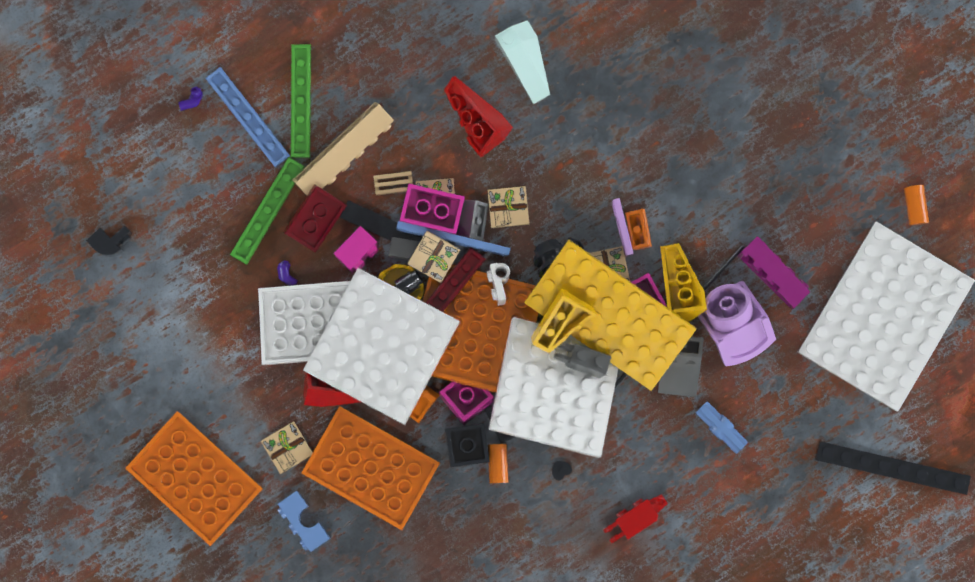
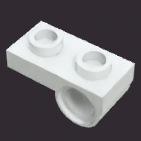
[487,263,510,306]

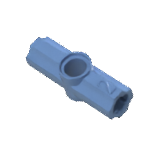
[695,401,748,454]

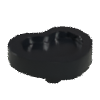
[552,461,572,481]

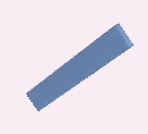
[205,67,290,168]
[396,221,510,257]

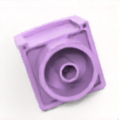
[698,281,776,366]

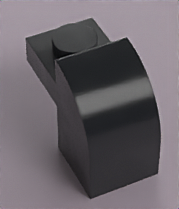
[86,226,132,257]

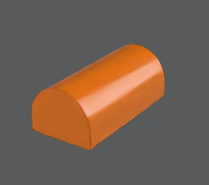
[904,185,929,226]
[625,209,652,250]
[488,444,509,483]

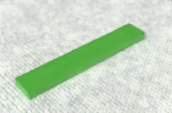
[291,44,311,158]
[230,157,305,265]

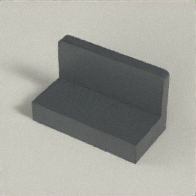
[456,200,489,241]

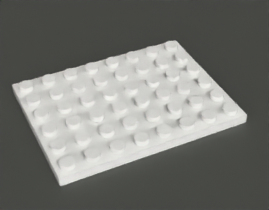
[798,222,975,412]

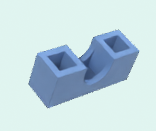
[277,491,331,552]

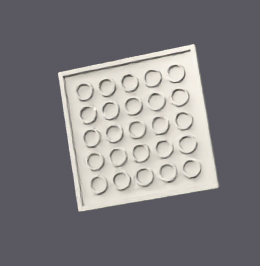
[303,268,460,425]
[489,317,618,458]

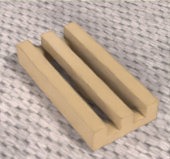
[374,171,413,195]

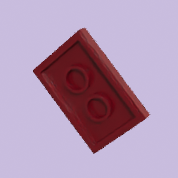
[283,184,347,253]

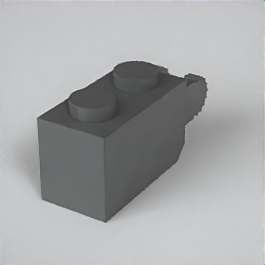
[553,342,611,378]

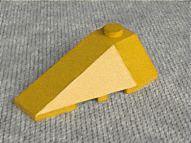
[660,243,707,322]

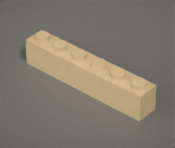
[292,102,394,196]

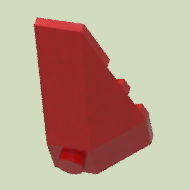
[444,76,513,157]
[303,363,361,407]

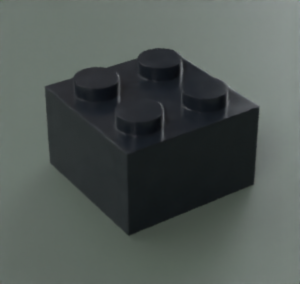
[445,423,489,467]

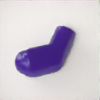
[179,87,203,111]
[277,260,298,286]

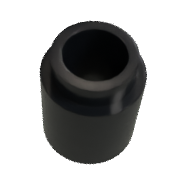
[394,270,423,294]

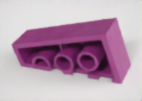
[738,236,810,310]

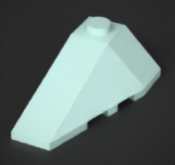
[495,20,550,104]

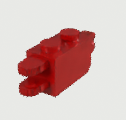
[603,494,668,543]

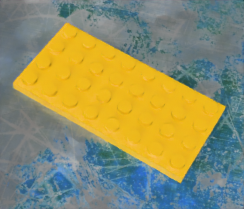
[524,240,696,391]

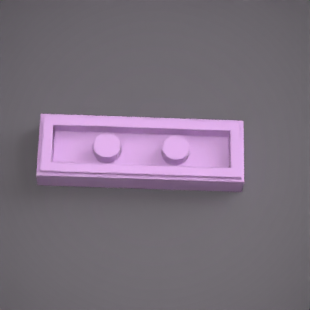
[612,198,634,257]

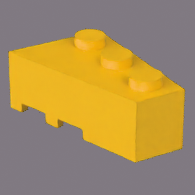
[531,289,596,353]

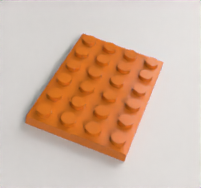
[302,406,440,530]
[125,411,263,546]

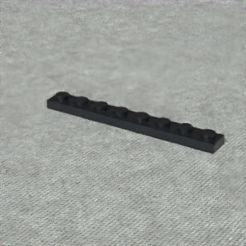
[815,441,971,495]

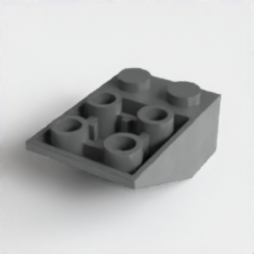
[658,337,704,397]

